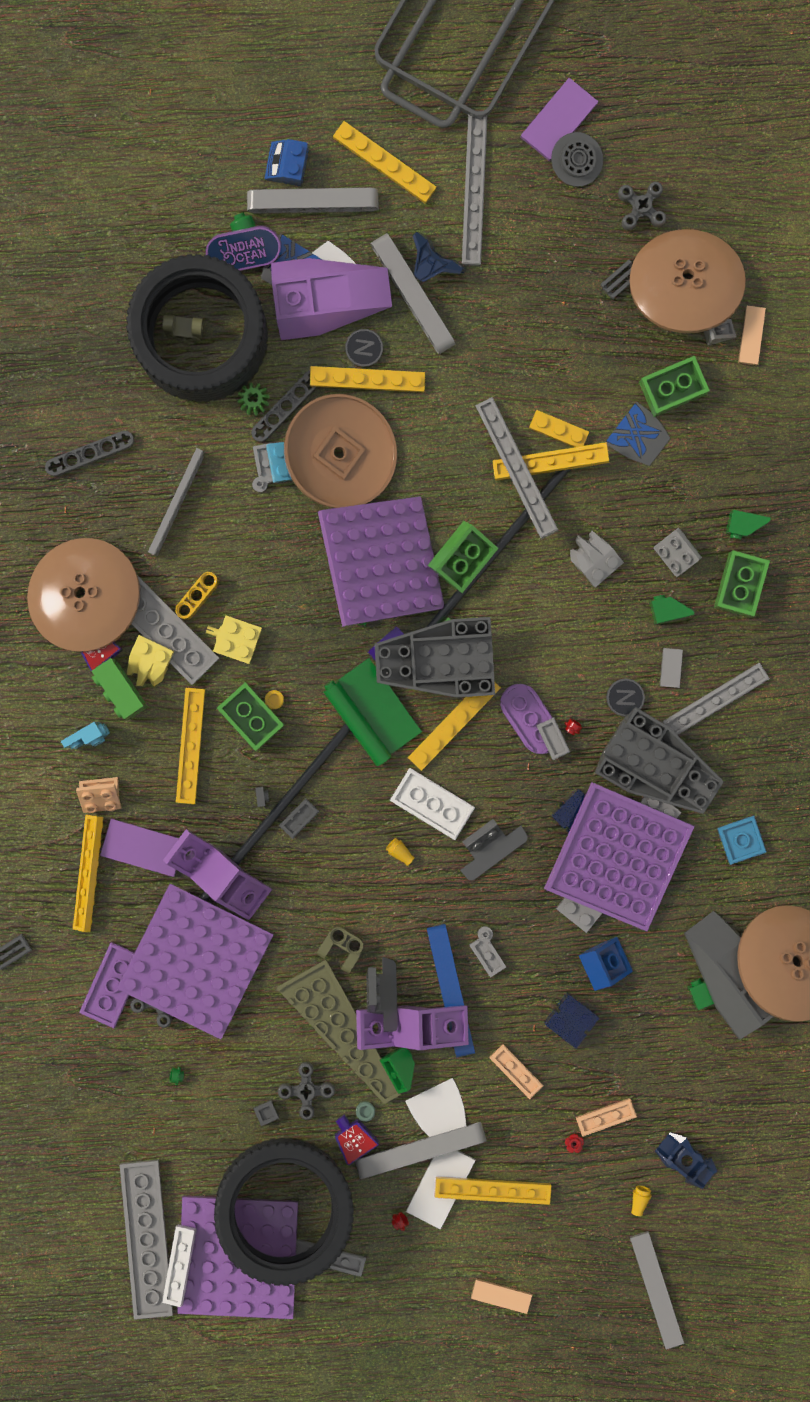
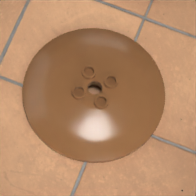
[629,229,746,333]
[284,394,397,508]
[27,538,140,652]
[737,906,810,1022]

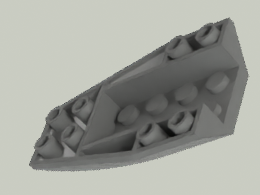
[375,617,495,697]
[595,707,724,814]
[684,911,774,1040]

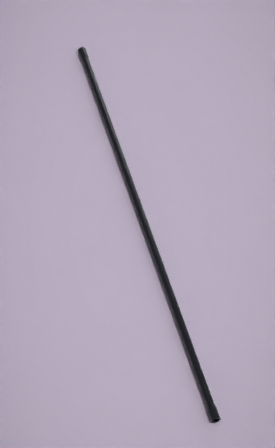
[199,469,572,902]

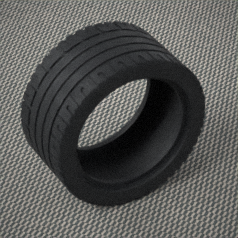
[126,254,268,402]
[214,1138,354,1286]

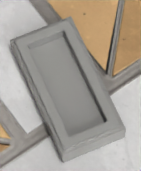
[660,648,683,688]
[536,717,570,760]

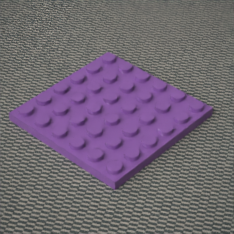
[318,496,444,627]
[544,782,695,931]
[117,884,273,1039]
[177,1195,298,1319]

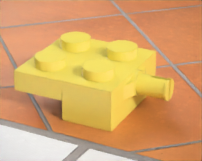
[206,616,262,664]

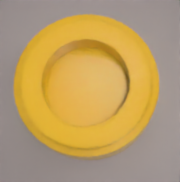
[265,690,284,709]

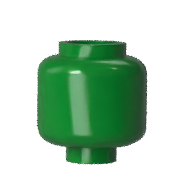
[230,212,256,231]

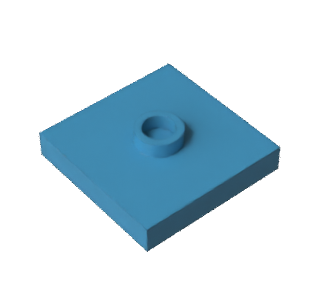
[717,816,766,865]

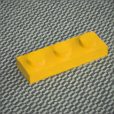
[529,410,589,447]

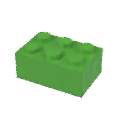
[639,356,710,417]
[427,521,498,593]
[714,550,770,618]
[92,658,148,720]
[217,682,285,751]

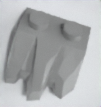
[570,531,624,587]

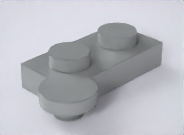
[252,443,273,492]
[469,926,506,977]

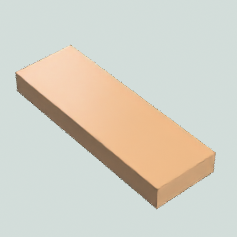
[738,305,766,366]
[489,1044,543,1099]
[576,1098,637,1136]
[471,1278,532,1314]

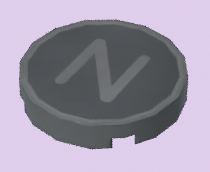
[345,329,383,368]
[606,678,645,717]

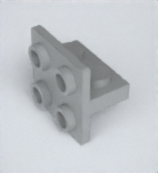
[653,527,702,577]

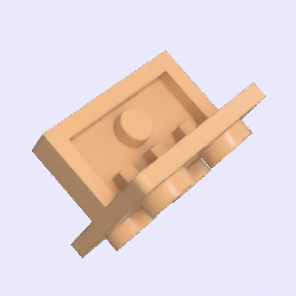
[76,777,121,813]

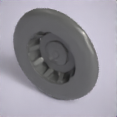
[551,132,603,186]

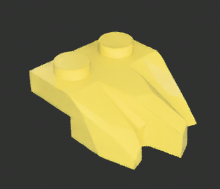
[127,635,174,686]

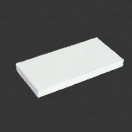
[390,768,475,840]
[406,1150,475,1229]

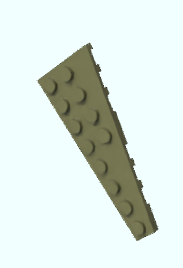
[276,959,401,1104]

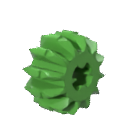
[237,383,270,416]

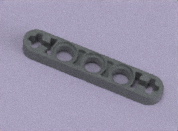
[251,370,318,443]
[45,431,135,477]

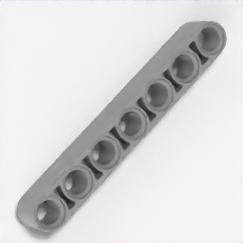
[247,188,379,213]
[370,233,456,354]
[355,1122,487,1179]

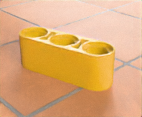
[175,572,219,620]

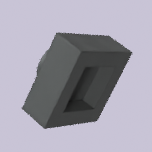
[255,787,269,807]
[253,1099,279,1126]

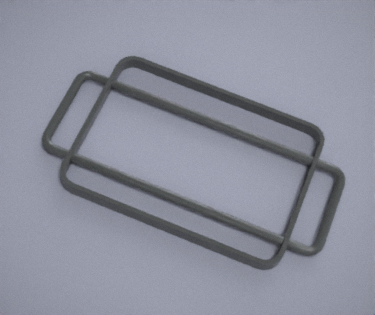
[374,0,556,128]

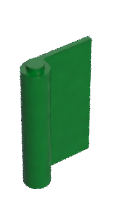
[323,658,422,766]

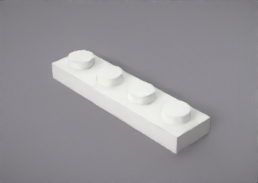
[162,1224,197,1307]

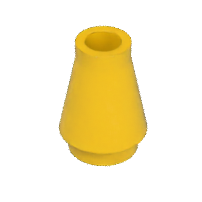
[386,838,415,866]
[631,1185,652,1216]

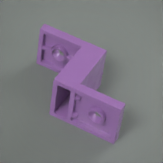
[163,829,272,920]
[356,1005,469,1050]

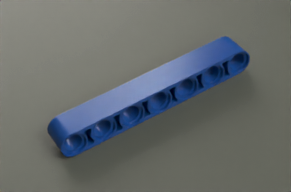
[427,924,475,1058]

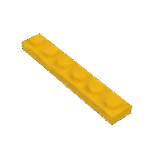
[333,121,437,204]
[310,366,425,393]
[492,442,610,481]
[408,683,501,771]
[176,688,205,804]
[73,815,103,932]
[434,1177,551,1205]

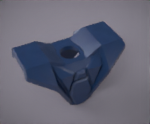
[413,232,466,282]
[655,1132,717,1189]

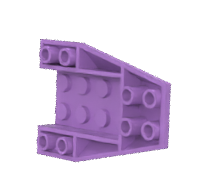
[271,258,392,340]

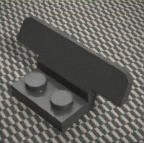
[460,819,528,881]
[366,957,398,1032]

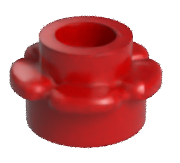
[565,718,583,735]
[565,1134,584,1153]
[391,1212,409,1231]

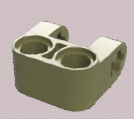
[163,314,205,342]
[316,926,364,974]

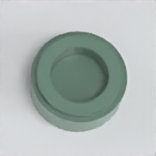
[356,1101,375,1122]

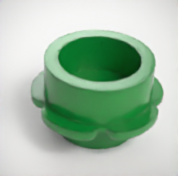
[170,1066,184,1086]

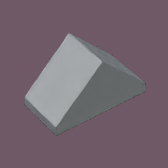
[704,319,736,346]

